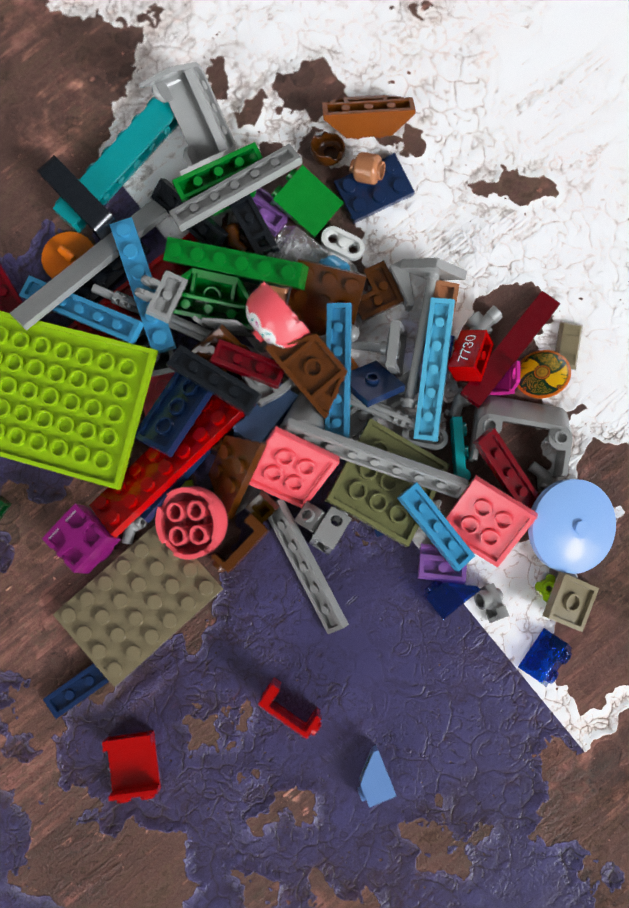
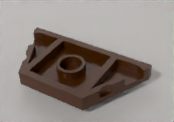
[264,333,347,419]
[208,435,267,520]

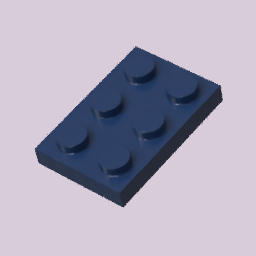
[334,153,415,224]

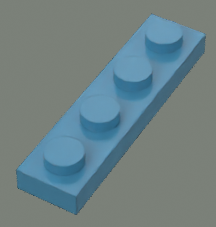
[397,482,475,571]

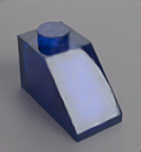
[423,581,480,620]

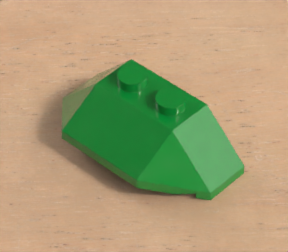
[172,142,263,216]
[173,267,253,330]

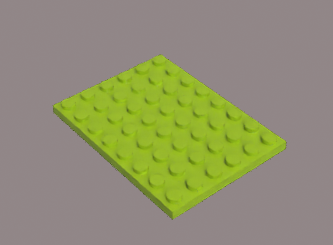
[0,311,158,490]

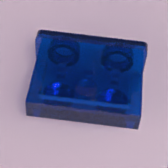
[518,628,572,687]

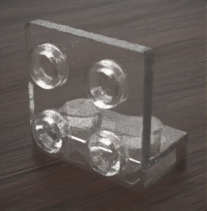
[266,225,329,263]

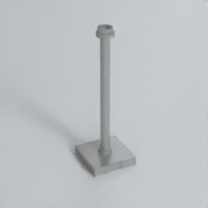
[400,258,467,409]

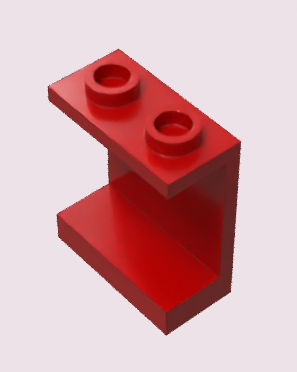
[258,677,322,739]
[102,730,161,803]

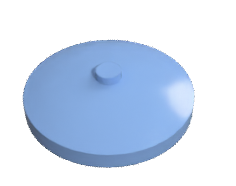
[528,479,616,574]

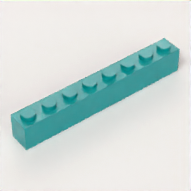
[53,97,179,233]

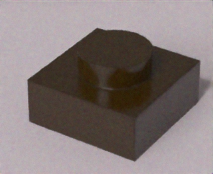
[245,490,280,523]

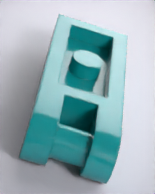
[449,417,471,480]

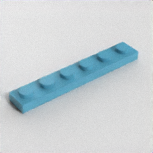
[413,297,455,442]

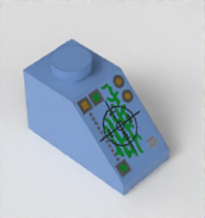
[357,745,396,808]

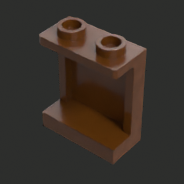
[211,514,270,573]

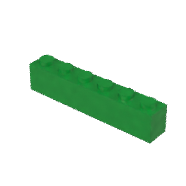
[163,237,309,290]

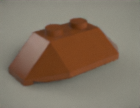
[322,95,416,139]

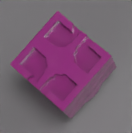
[42,503,121,574]

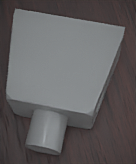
[309,506,352,555]

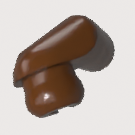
[225,223,250,252]

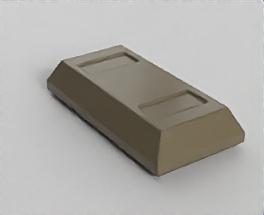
[555,321,583,370]

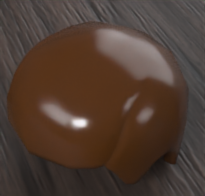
[310,131,346,167]

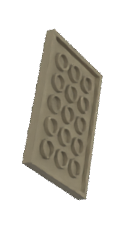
[53,525,224,687]

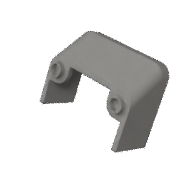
[139,62,236,176]
[466,395,573,478]

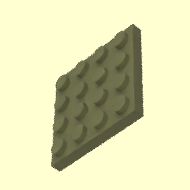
[325,418,450,547]

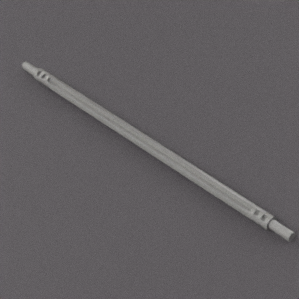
[91,284,416,431]

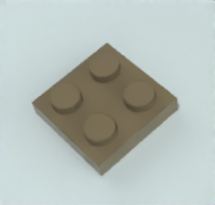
[542,571,599,632]

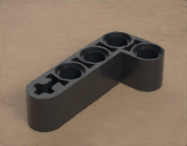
[37,155,117,240]

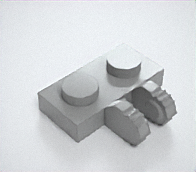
[134,270,188,324]

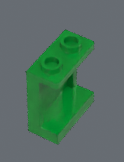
[270,165,344,241]

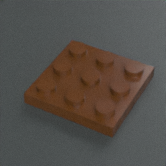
[288,258,367,336]

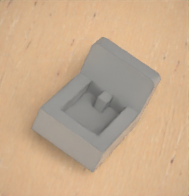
[294,501,326,533]

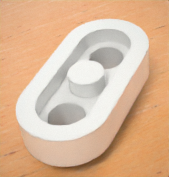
[321,226,365,261]

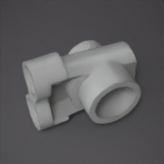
[465,305,503,334]
[474,583,510,623]

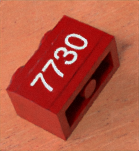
[448,330,494,382]

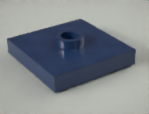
[351,360,405,408]

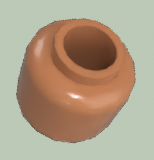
[350,152,385,185]

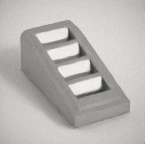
[389,260,415,312]

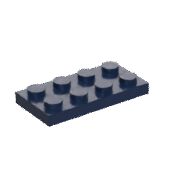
[135,372,213,457]

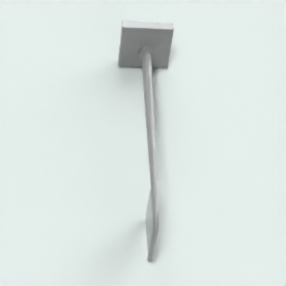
[192,316,407,377]

